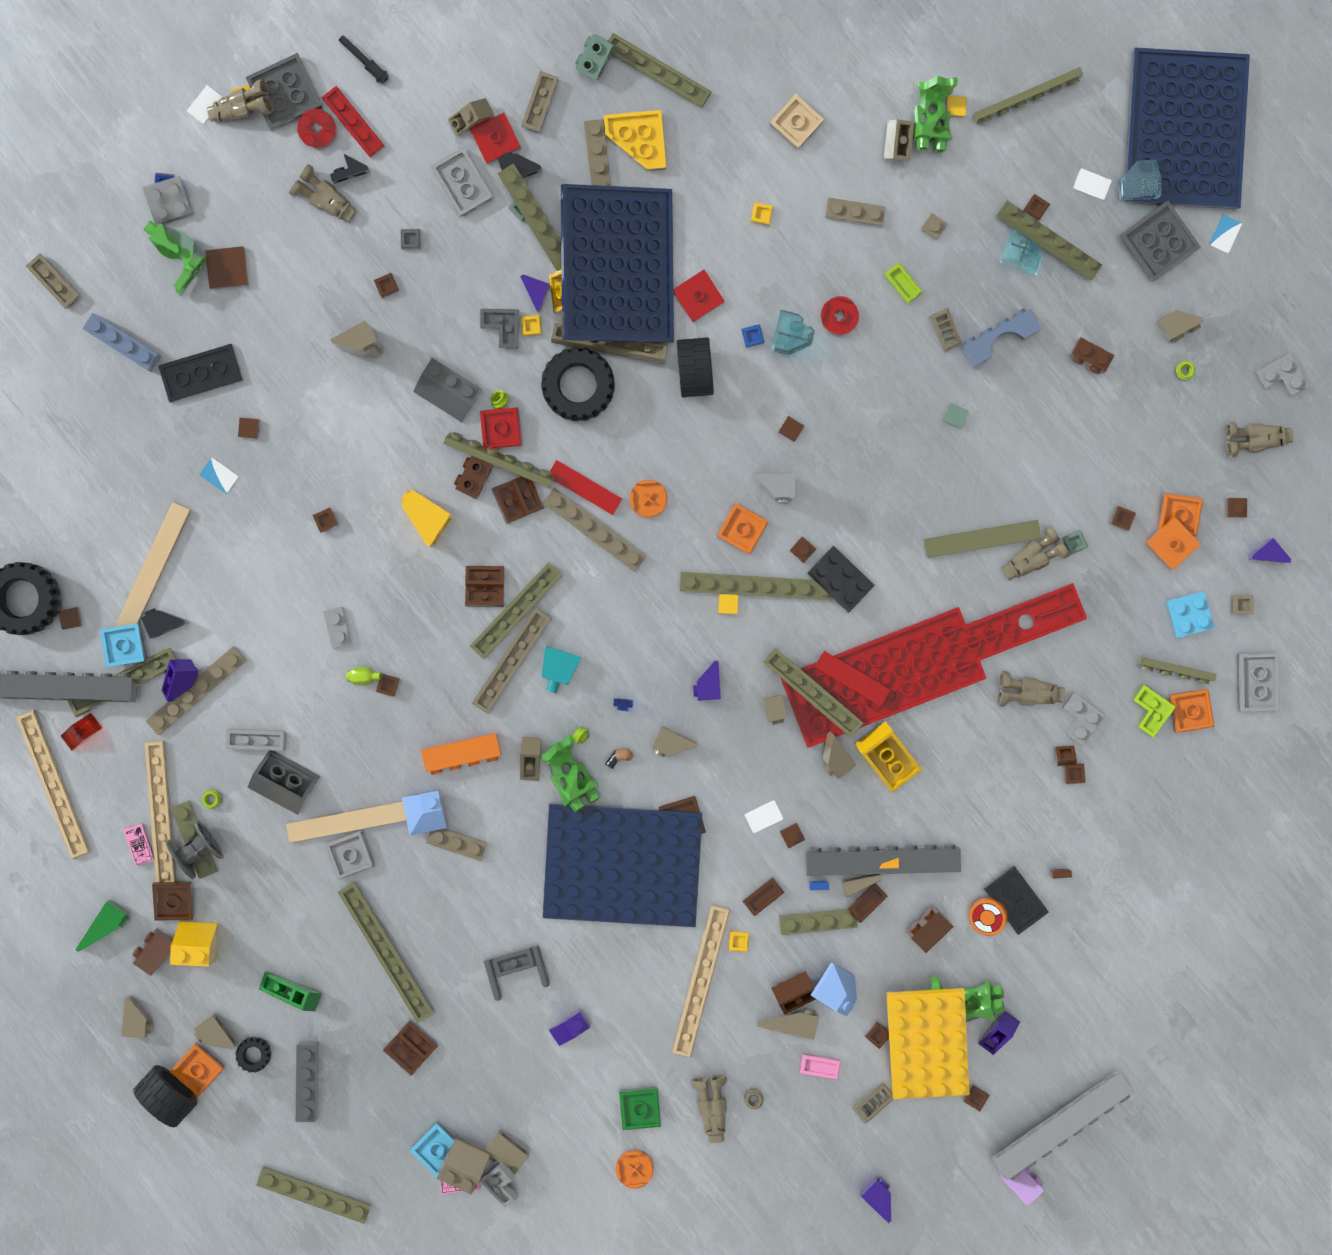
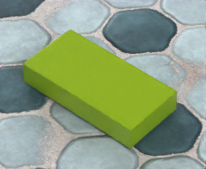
[884,262,923,305]

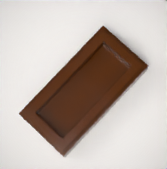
[743,877,784,916]
[847,883,888,923]

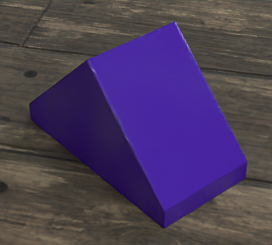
[520,275,550,313]
[1248,538,1291,563]

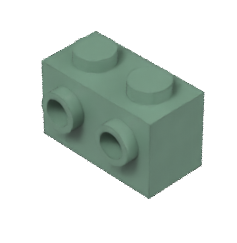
[575,34,616,80]

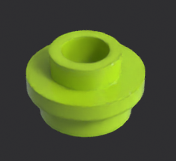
[1176,361,1195,380]
[490,390,509,409]
[573,726,590,745]
[202,790,221,809]

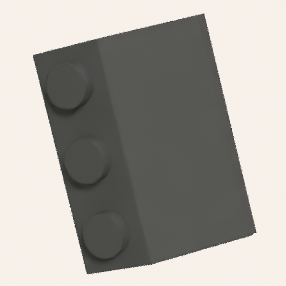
[413,358,482,422]
[247,750,320,815]

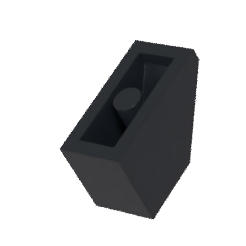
[498,152,542,178]
[141,608,188,639]

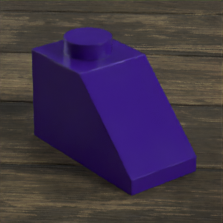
[161,659,198,702]
[693,661,721,701]
[549,1008,591,1046]
[978,1011,1020,1055]
[860,1177,891,1223]

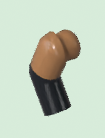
[605,748,633,769]

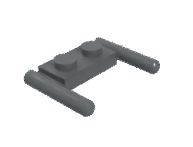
[484,945,550,1001]

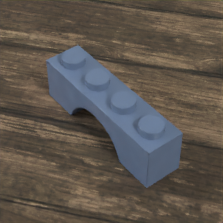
[962,308,1042,368]
[83,313,161,372]

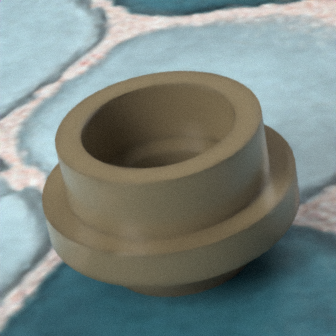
[744,1090,764,1109]

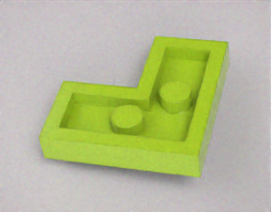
[1133,684,1177,738]

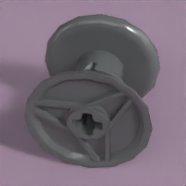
[165,819,224,880]

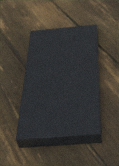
[158,344,243,403]

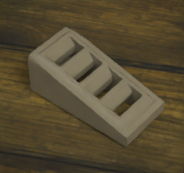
[929,308,962,352]
[842,874,882,897]
[852,1083,894,1123]

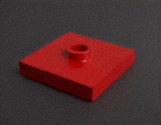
[470,113,521,164]
[673,270,725,323]
[480,407,522,448]

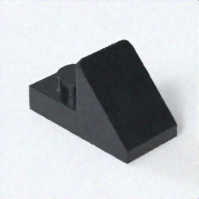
[330,154,371,184]

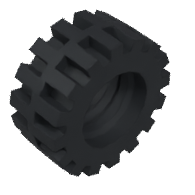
[235,1037,271,1073]

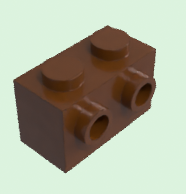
[1069,337,1115,375]
[454,456,494,500]
[907,906,954,953]
[132,928,173,976]
[771,971,816,1015]

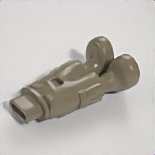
[207,79,274,122]
[289,164,356,222]
[1225,422,1293,458]
[1002,525,1070,581]
[997,671,1065,707]
[691,1075,727,1143]

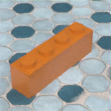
[421,733,502,775]

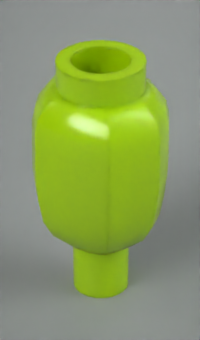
[346,667,382,685]

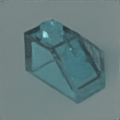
[1119,159,1162,200]
[999,227,1042,275]
[770,310,815,355]

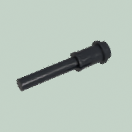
[338,35,389,84]

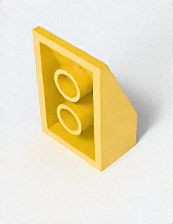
[855,721,922,793]

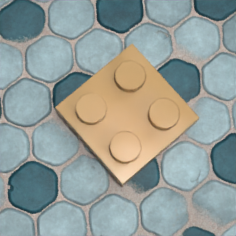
[770,94,824,149]

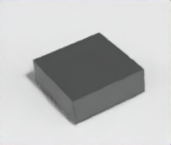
[401,229,421,249]

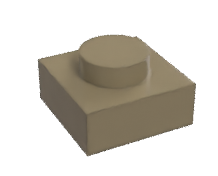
[921,213,947,240]
[1233,595,1254,614]

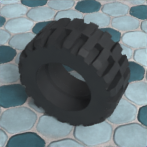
[541,347,615,422]
[0,562,61,635]

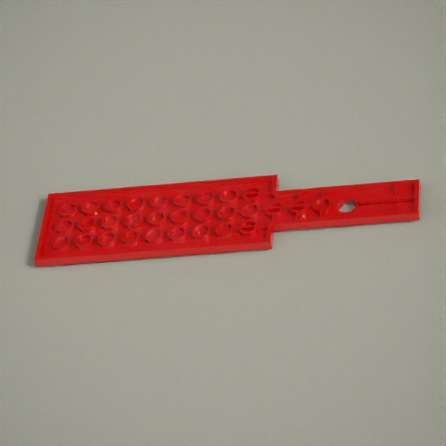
[781,583,1087,748]

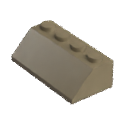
[331,321,384,358]

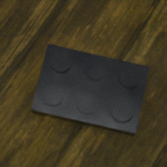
[807,546,875,613]
[983,866,1049,935]

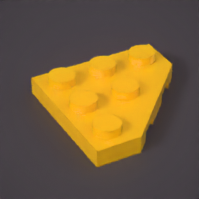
[604,110,666,170]

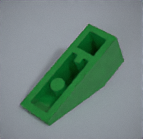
[75,900,129,952]
[258,972,321,1012]

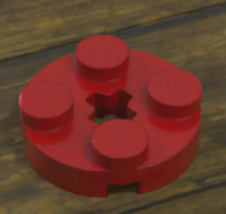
[297,108,336,148]
[820,296,859,335]

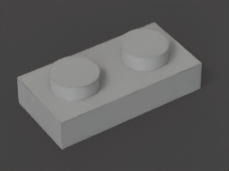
[323,607,352,649]

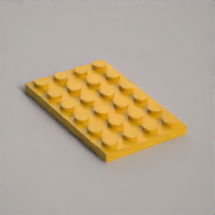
[886,988,970,1099]

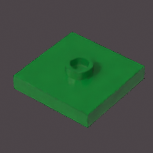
[619,1088,661,1130]

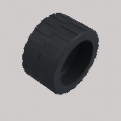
[677,337,714,398]
[133,1065,198,1128]

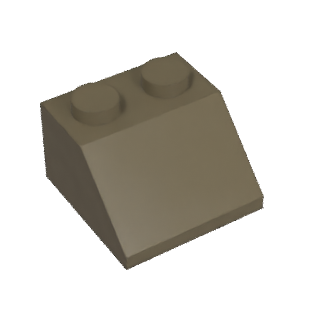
[437,1137,490,1195]

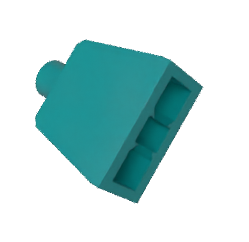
[542,646,581,694]

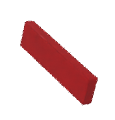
[321,86,385,158]
[550,460,622,515]
[814,651,890,706]

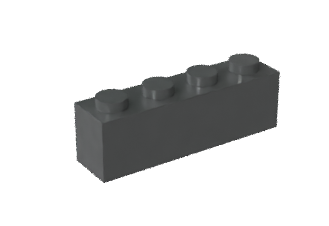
[295,1042,319,1122]

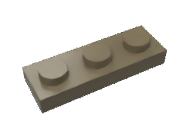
[521,71,558,133]
[825,198,886,226]
[26,253,80,309]
[426,829,487,861]

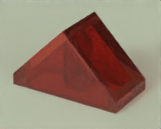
[61,713,103,751]

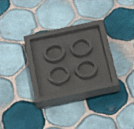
[246,53,322,130]
[1120,200,1201,282]

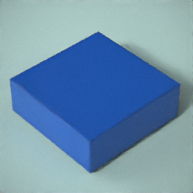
[741,324,765,348]
[809,881,829,890]

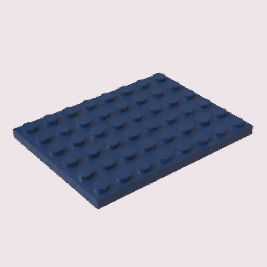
[1124,48,1250,209]
[561,184,674,343]
[543,803,702,927]

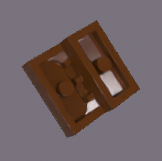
[492,476,544,524]
[465,566,504,607]
[382,1021,438,1076]

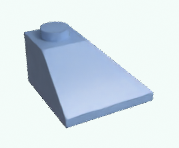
[402,790,447,835]
[811,963,857,1016]

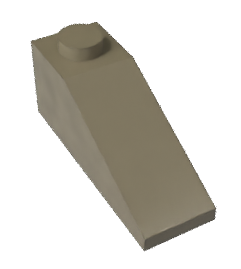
[757,1008,819,1039]

